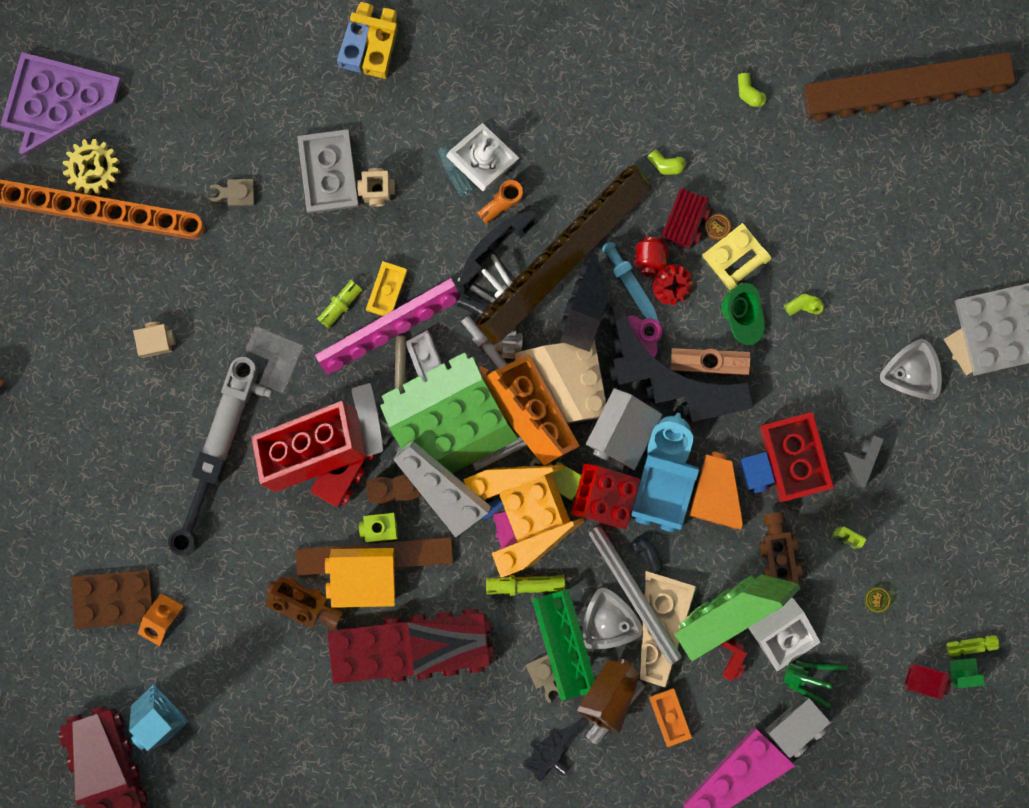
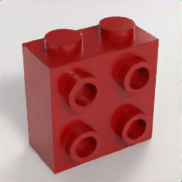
[571,464,640,530]

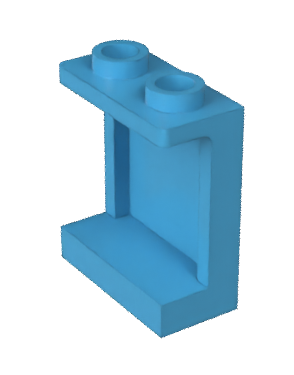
[631,453,699,532]

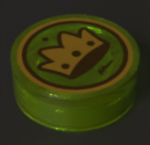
[864,587,891,613]

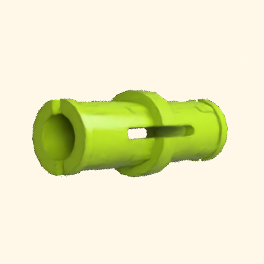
[317,279,363,329]

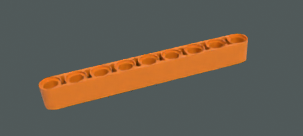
[0,180,205,240]

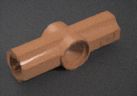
[671,348,750,375]

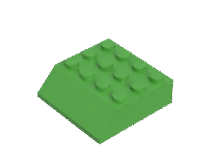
[674,574,800,661]

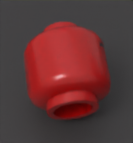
[634,237,669,277]

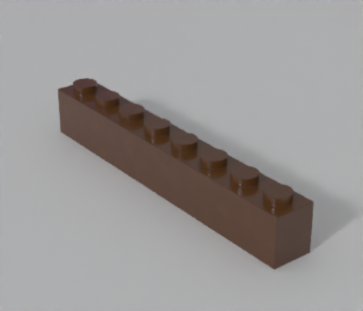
[803,52,1015,122]

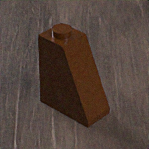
[577,659,640,733]

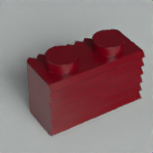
[661,188,712,250]

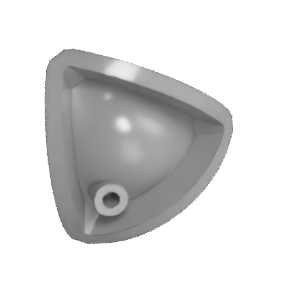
[880,339,942,400]
[582,588,643,649]

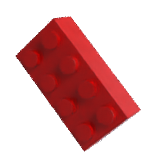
[252,401,367,492]

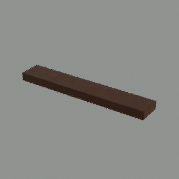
[295,537,453,576]

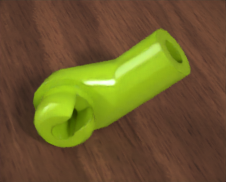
[738,73,766,107]
[647,149,686,175]
[784,294,824,317]

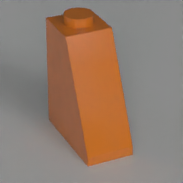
[689,452,743,530]

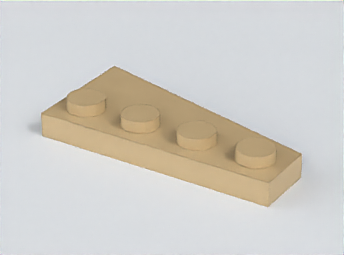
[640,571,696,687]

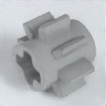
[494,327,522,359]

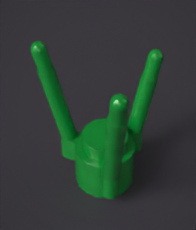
[783,660,849,708]

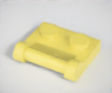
[702,223,771,291]

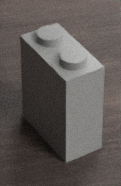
[586,388,662,470]

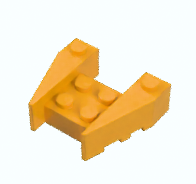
[463,465,585,578]

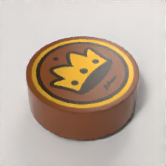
[704,214,731,241]

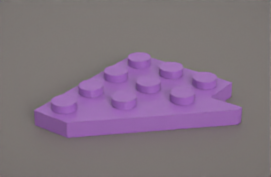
[1,52,122,155]

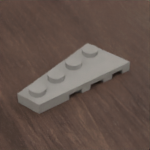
[394,440,491,537]

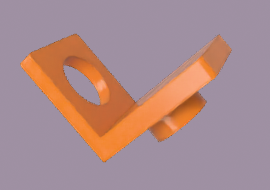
[138,593,183,646]

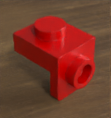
[720,639,747,681]

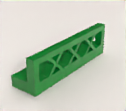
[532,589,595,701]

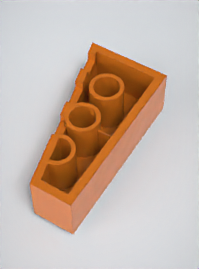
[484,354,579,466]

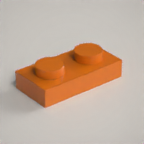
[649,688,692,747]

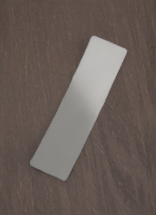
[351,383,383,456]

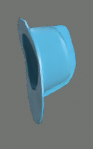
[647,413,693,463]

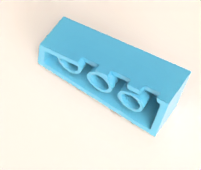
[129,684,189,751]

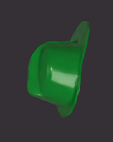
[721,283,765,345]

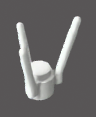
[458,254,512,303]

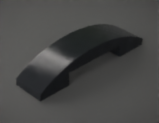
[459,210,539,292]

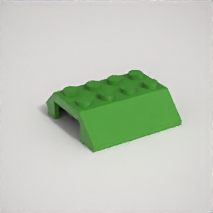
[380,353,519,474]

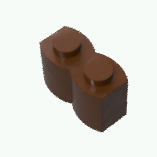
[366,475,422,504]

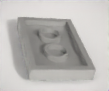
[297,129,359,213]

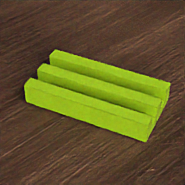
[832,527,866,549]

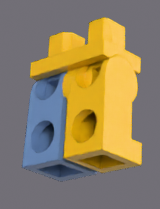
[337,2,398,79]

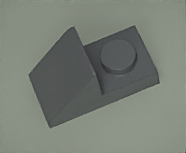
[842,436,884,489]

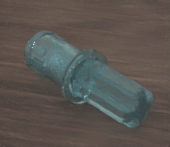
[435,145,472,196]

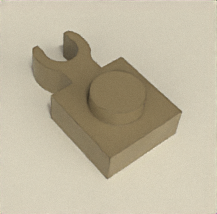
[210,179,254,206]
[526,655,560,703]

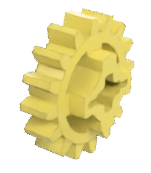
[63,139,120,195]

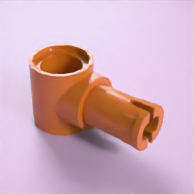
[477,180,523,225]

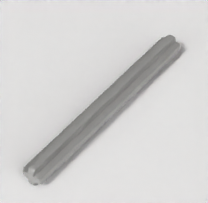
[589,526,682,664]

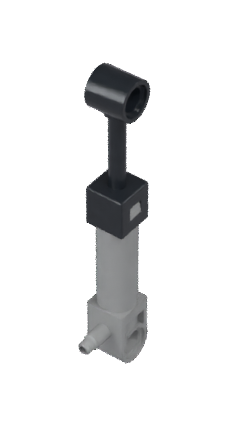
[168,357,273,556]

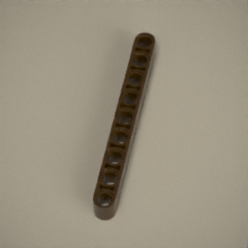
[475,165,652,344]

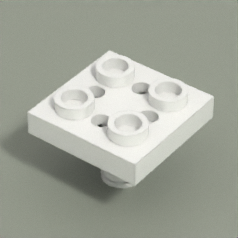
[446,123,519,192]

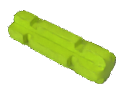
[947,635,999,657]

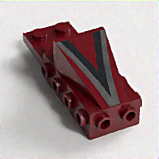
[327,608,495,684]

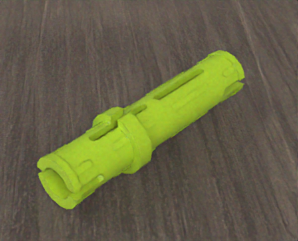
[486,575,565,596]

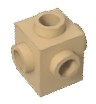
[358,168,395,207]

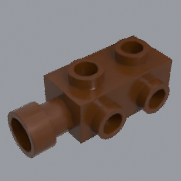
[759,512,803,584]
[265,576,344,630]

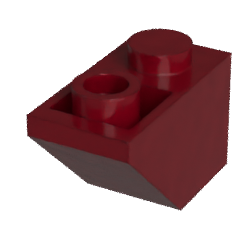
[903,663,951,700]

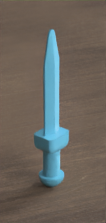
[602,242,659,322]

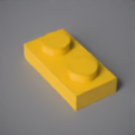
[366,261,408,316]

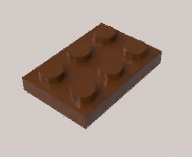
[71,570,153,629]

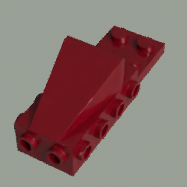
[59,706,148,808]

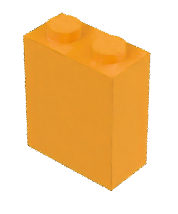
[325,548,395,608]

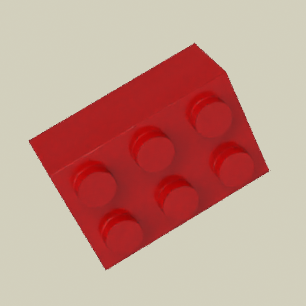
[759,412,834,503]

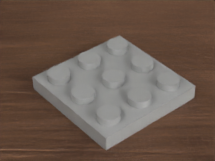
[955,283,1029,376]

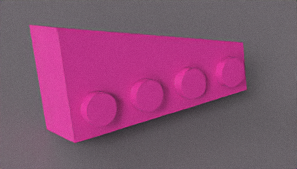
[682,727,795,808]

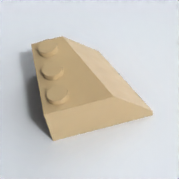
[513,340,606,424]

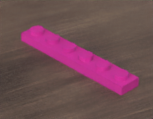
[315,278,461,375]

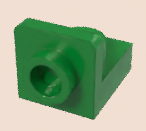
[949,658,985,688]

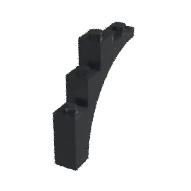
[607,304,753,422]

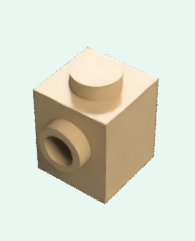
[133,321,175,358]

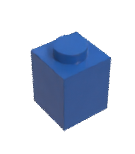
[739,452,775,493]

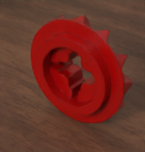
[653,264,693,306]

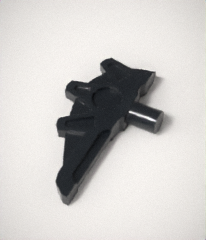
[523,720,588,782]

